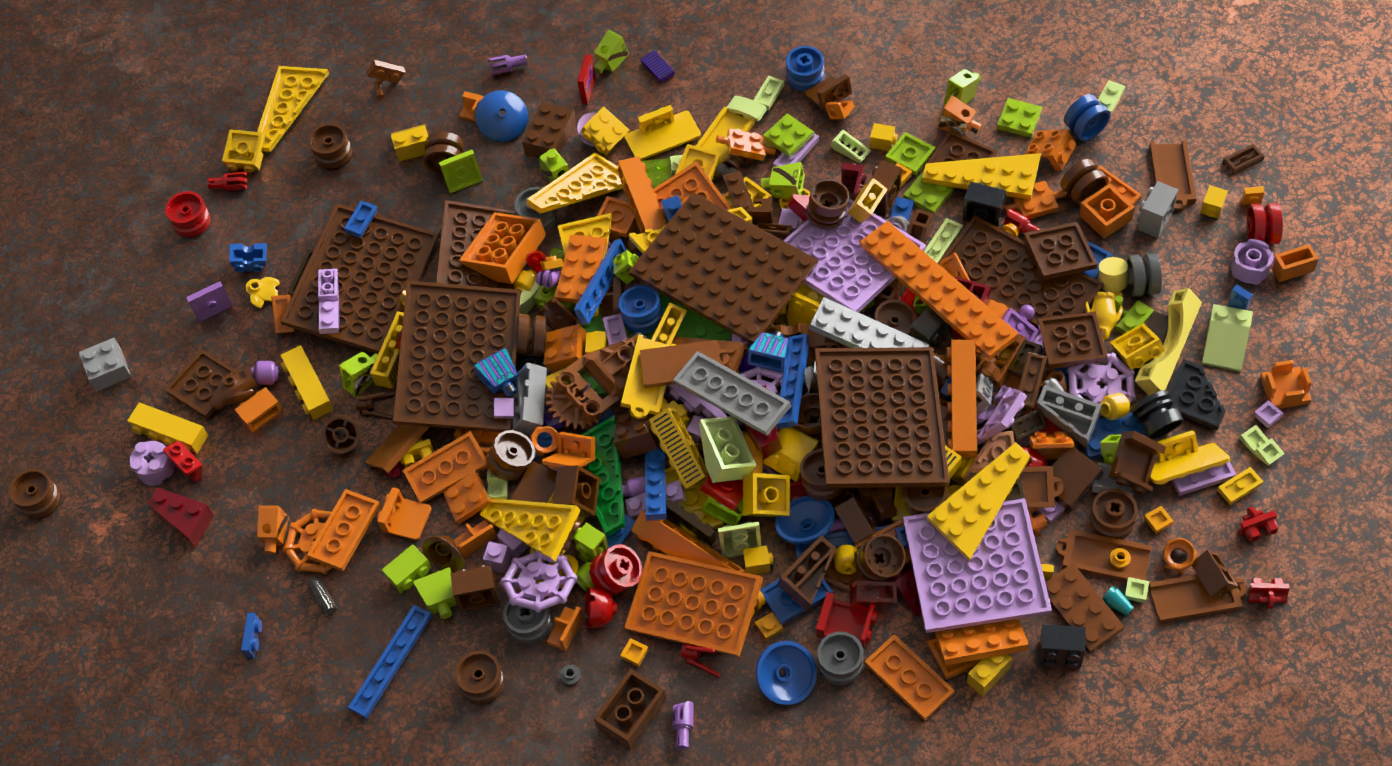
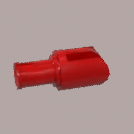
[207,172,247,191]
[1003,209,1041,235]

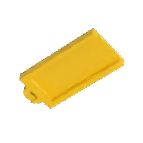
[696,107,755,174]
[620,335,676,419]

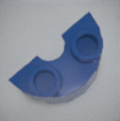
[229,243,267,273]

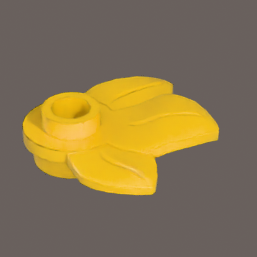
[246,277,280,309]

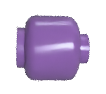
[251,361,279,385]

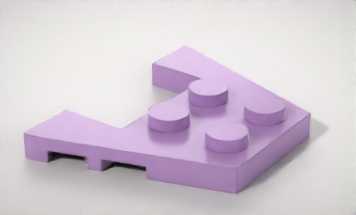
[977,385,1027,446]

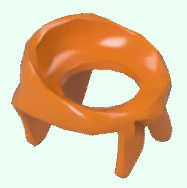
[529,426,558,457]
[1163,538,1197,575]

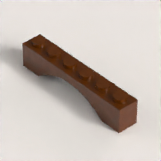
[874,209,934,308]

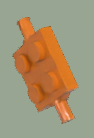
[716,128,776,161]
[1004,181,1065,219]

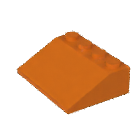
[459,212,546,284]

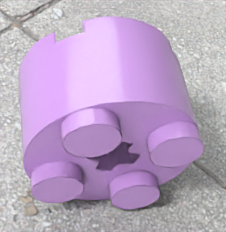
[1231,239,1274,285]
[130,441,175,486]

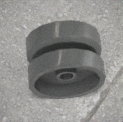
[514,187,557,232]
[1126,253,1162,297]
[503,598,552,645]
[817,632,863,686]

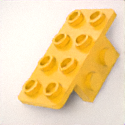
[625,105,701,161]
[1150,431,1230,485]

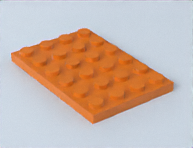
[624,551,763,657]

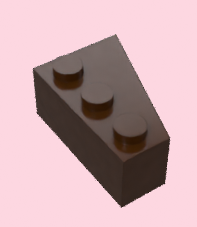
[777,535,836,612]

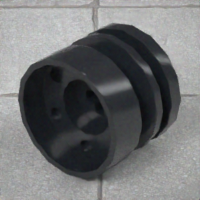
[1130,390,1185,440]

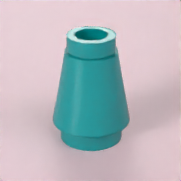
[1102,586,1134,616]

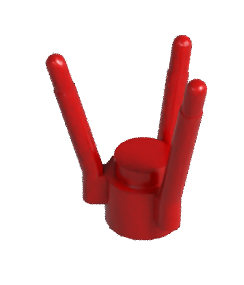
[681,643,720,677]

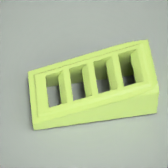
[830,130,871,164]

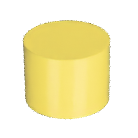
[1099,257,1128,292]

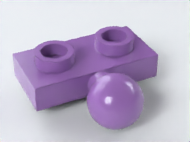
[1002,305,1039,342]

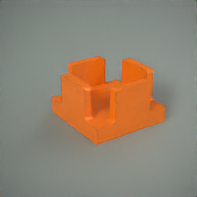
[597,196,638,242]
[1260,360,1312,409]

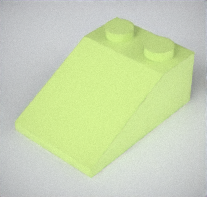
[1202,304,1253,372]
[699,417,756,483]
[718,522,761,558]

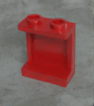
[816,592,878,649]

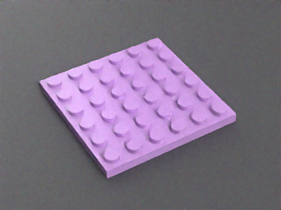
[784,199,926,313]
[903,498,1052,633]

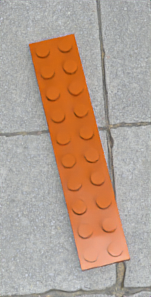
[859,221,1019,360]

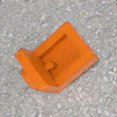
[825,101,855,119]

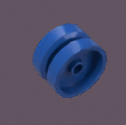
[786,46,824,91]
[1063,94,1111,141]
[619,285,664,334]

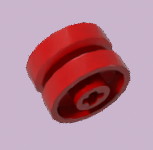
[165,191,211,237]
[1247,203,1283,245]
[589,544,642,596]

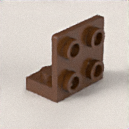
[804,74,852,110]

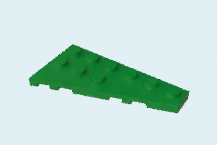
[582,415,625,536]

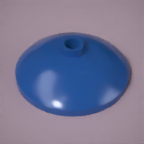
[475,90,528,142]
[775,496,835,544]
[756,641,817,705]

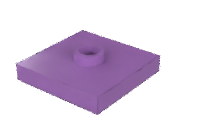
[186,282,233,322]

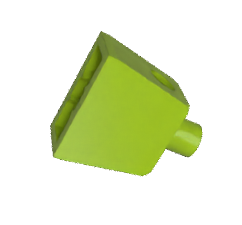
[944,69,981,105]
[413,567,457,619]

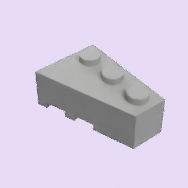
[512,363,547,435]
[1037,385,1101,448]

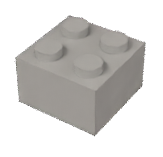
[1137,181,1179,238]
[79,338,131,392]

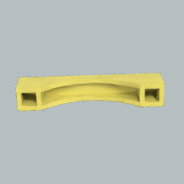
[1135,288,1202,395]

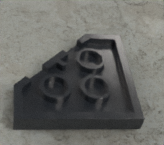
[1168,359,1226,430]

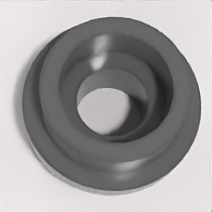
[560,665,581,685]

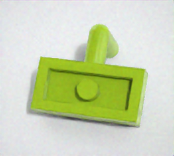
[1115,296,1154,334]

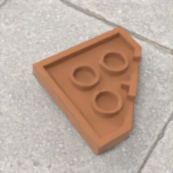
[963,431,1015,485]

